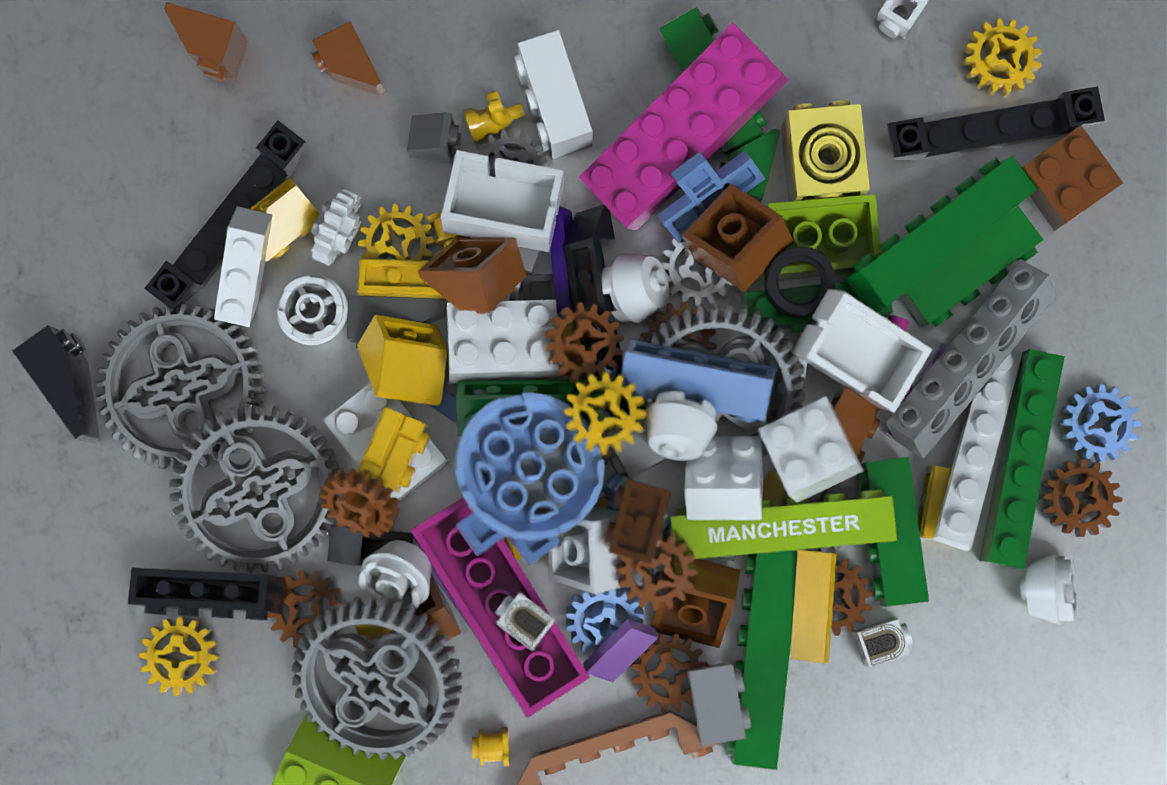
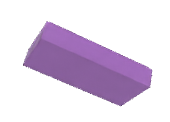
[583,618,658,682]

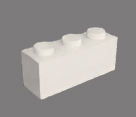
[214,207,273,327]

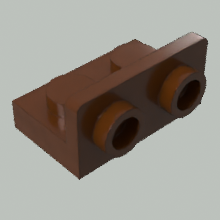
[605,479,672,564]

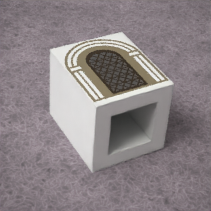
[495,593,556,651]
[853,618,912,667]

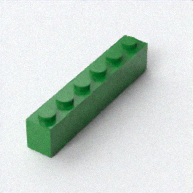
[846,155,1037,312]
[979,349,1065,569]
[725,550,798,770]

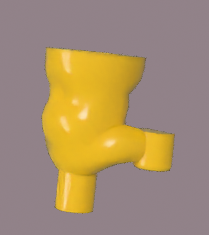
[463,90,525,143]

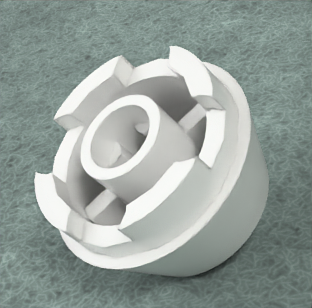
[602,253,669,323]
[276,274,348,345]
[645,391,717,460]
[359,540,432,610]
[1021,552,1077,625]

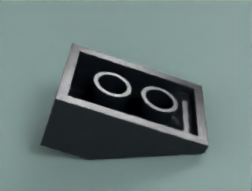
[12,325,100,443]

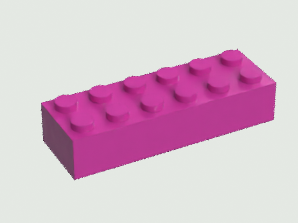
[579,23,789,231]
[410,497,590,718]

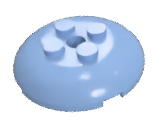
[455,393,604,540]

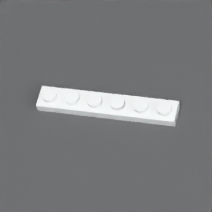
[933,350,1022,551]

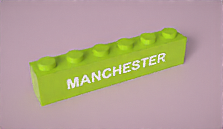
[671,490,898,561]

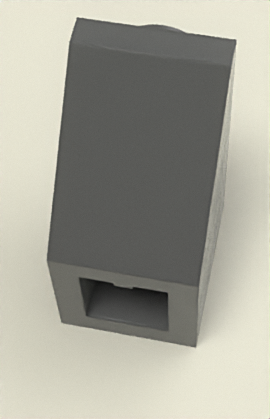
[407,112,462,164]

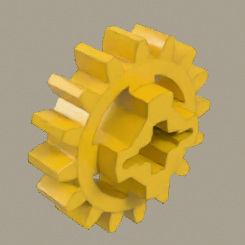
[963,18,1042,97]
[358,204,436,260]
[564,372,646,455]
[138,616,220,696]

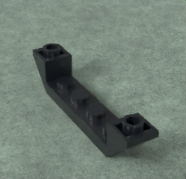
[887,86,1105,161]
[144,120,307,311]
[563,205,646,419]

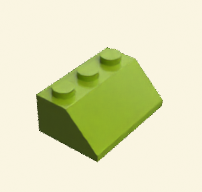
[768,194,881,280]
[272,713,406,785]

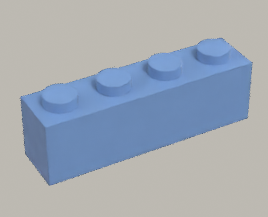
[621,340,775,422]

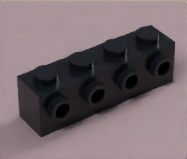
[128,568,284,621]

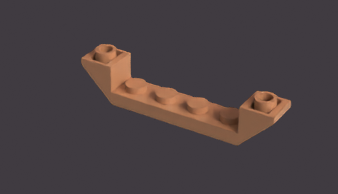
[517,710,719,785]

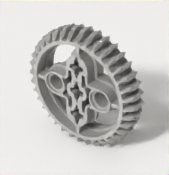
[641,302,806,456]
[95,303,265,469]
[169,404,339,573]
[291,595,462,761]

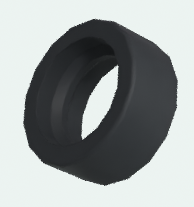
[764,246,836,318]

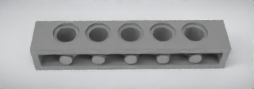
[886,259,1057,459]

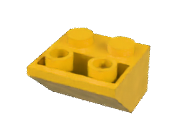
[357,315,448,406]

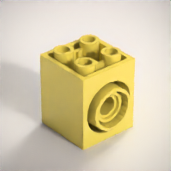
[781,100,870,201]

